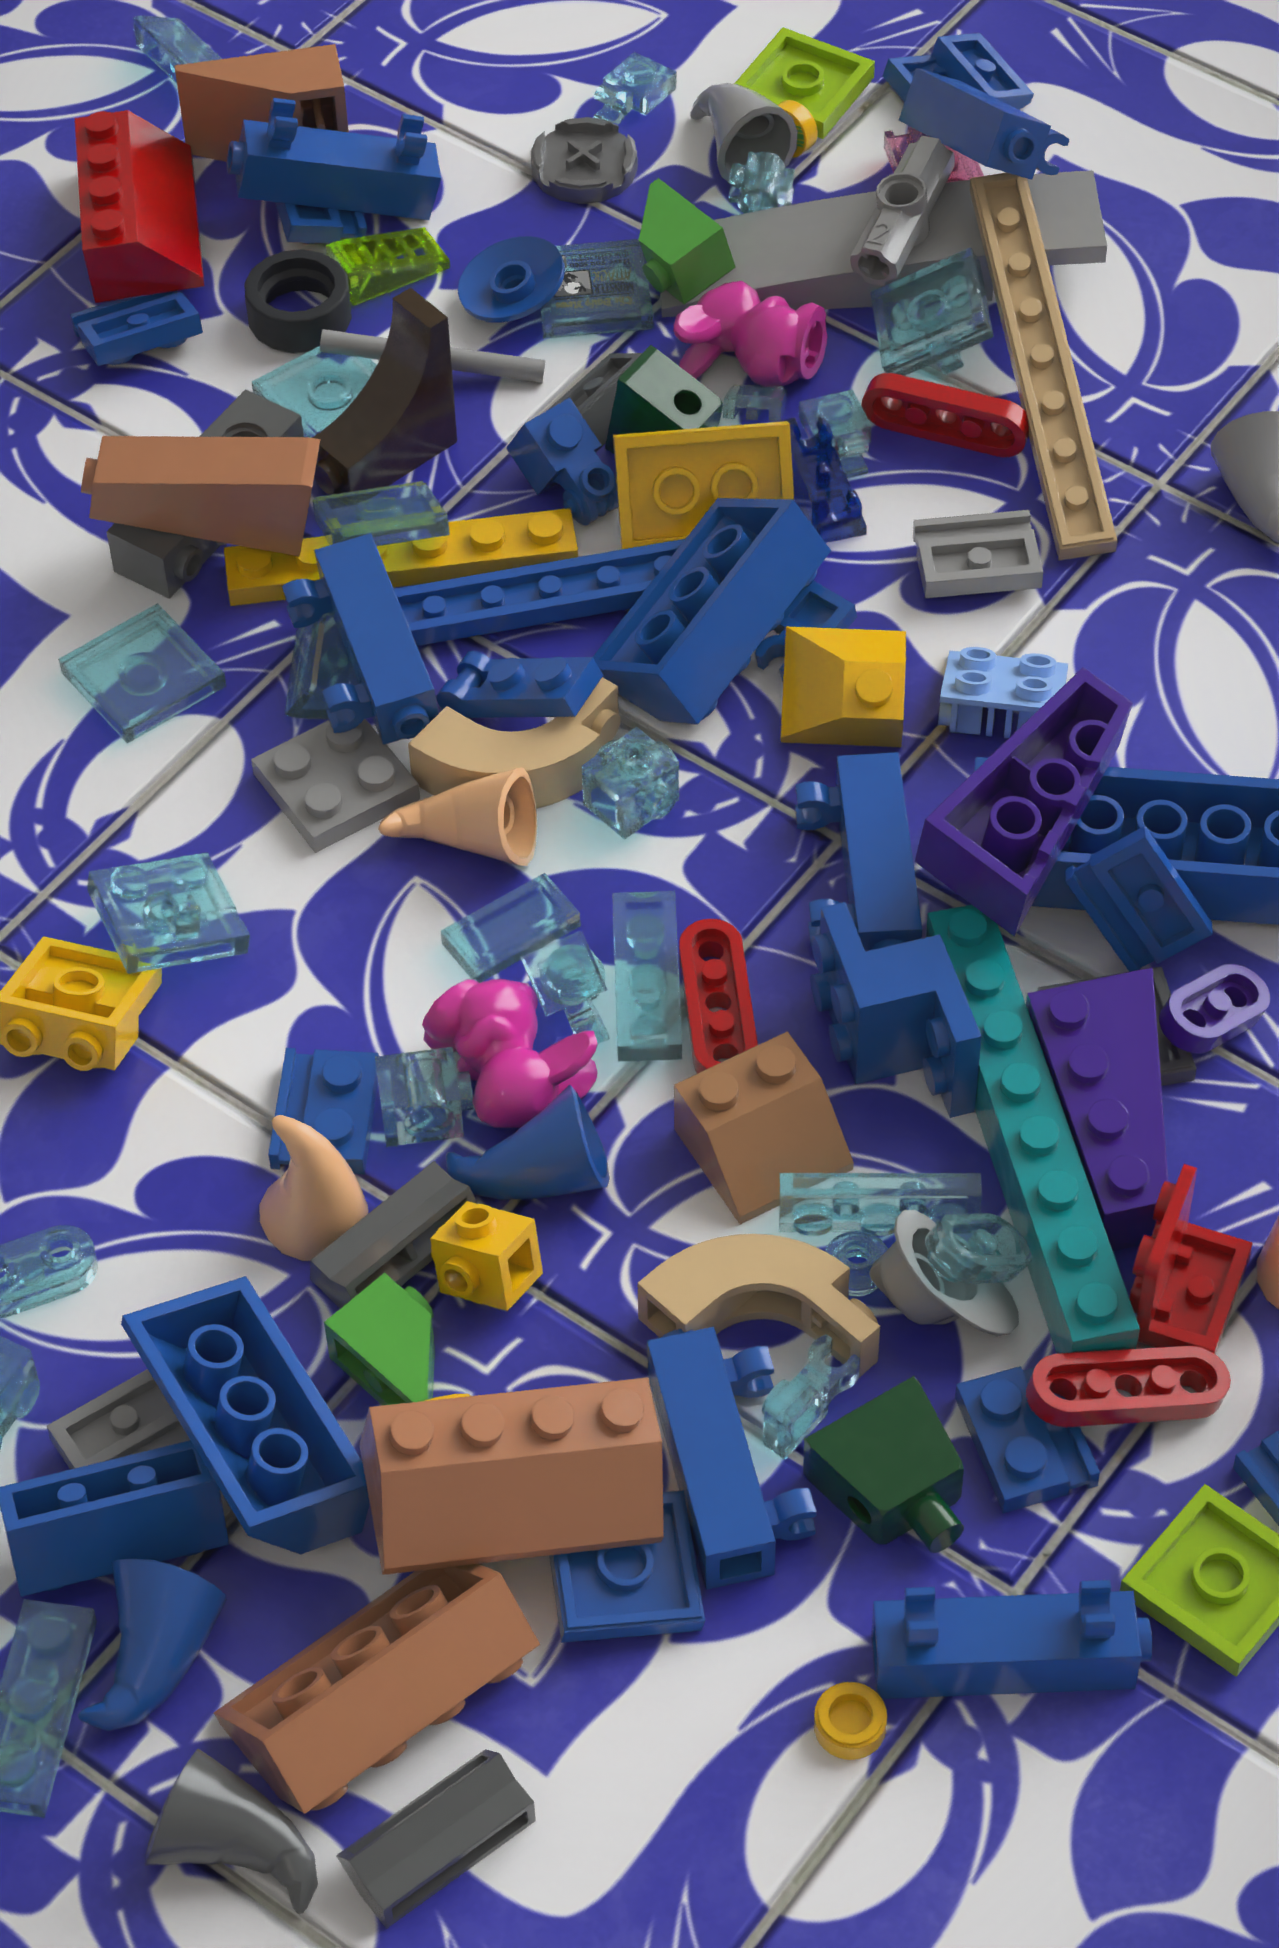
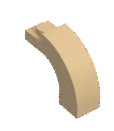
[408,677,621,809]
[637,1234,880,1378]

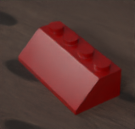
[75,110,205,303]

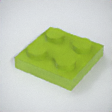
[734,27,875,139]
[1120,1484,1279,1677]

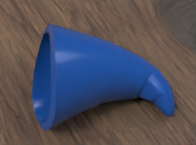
[446,1085,610,1200]
[78,1559,227,1731]

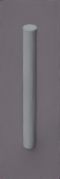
[320,329,546,383]

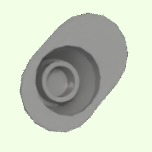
[869,1210,1019,1336]

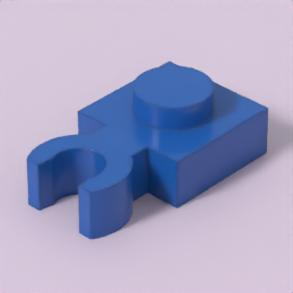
[755,580,857,682]

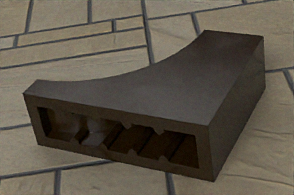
[312,287,457,509]

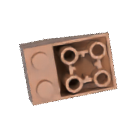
[174,44,349,162]

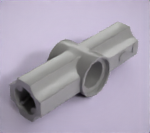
[850,135,955,286]

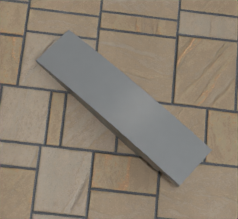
[660,170,1107,317]

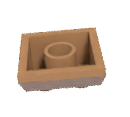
[674,1031,854,1224]

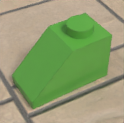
[639,178,736,305]
[324,1272,435,1406]

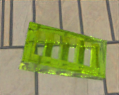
[326,227,450,306]

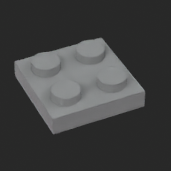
[251,719,420,853]

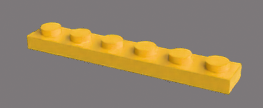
[224,508,578,606]

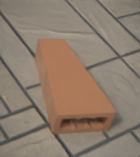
[81,436,320,557]

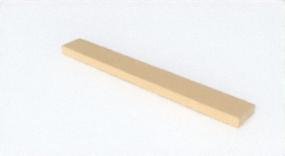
[969,172,1117,560]

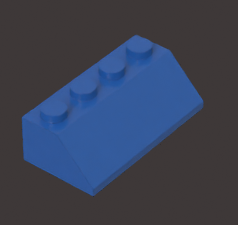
[593,498,831,724]
[121,1276,370,1555]

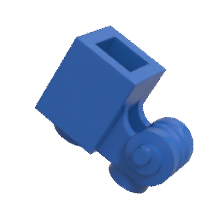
[506,397,618,526]

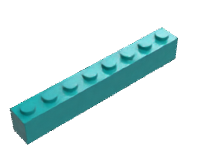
[926,905,1140,1353]

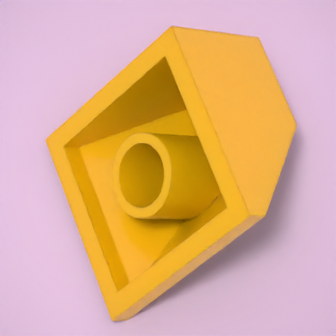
[781,627,906,747]

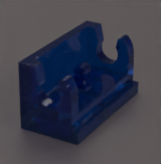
[780,416,867,543]

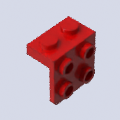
[1129,1164,1253,1354]

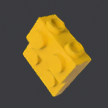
[0,936,162,1071]

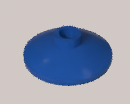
[458,236,565,323]

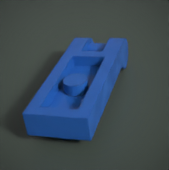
[436,651,603,718]

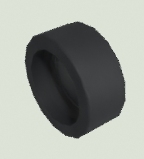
[244,249,352,353]

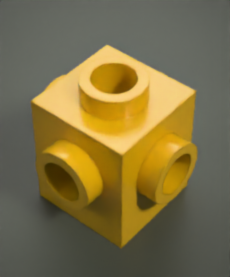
[430,1201,543,1311]

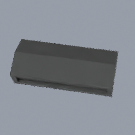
[310,1161,478,1308]
[336,1749,536,1929]

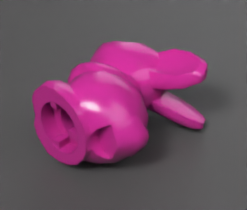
[673,281,827,388]
[422,979,598,1128]

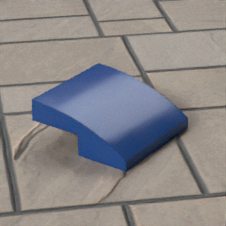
[883,33,1034,110]

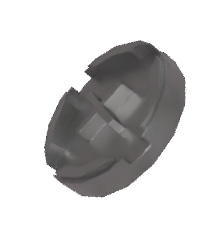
[531,117,638,204]

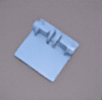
[938,647,1068,739]

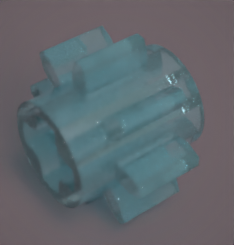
[728,151,795,214]

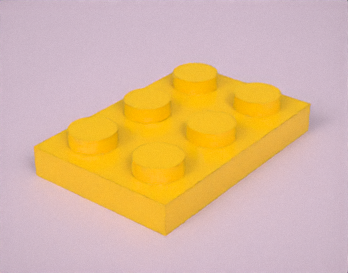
[613,421,794,550]

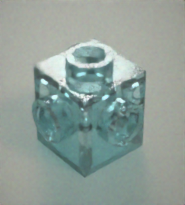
[582,727,679,840]

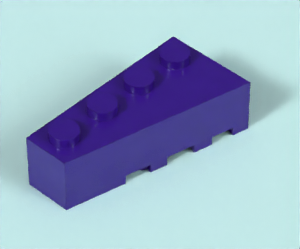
[914,667,1133,937]
[1026,967,1168,1251]

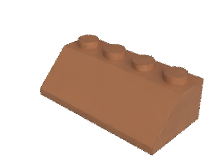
[359,1377,664,1575]
[214,1564,540,1814]

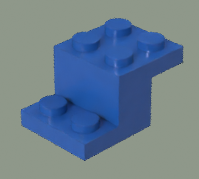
[810,902,982,1118]

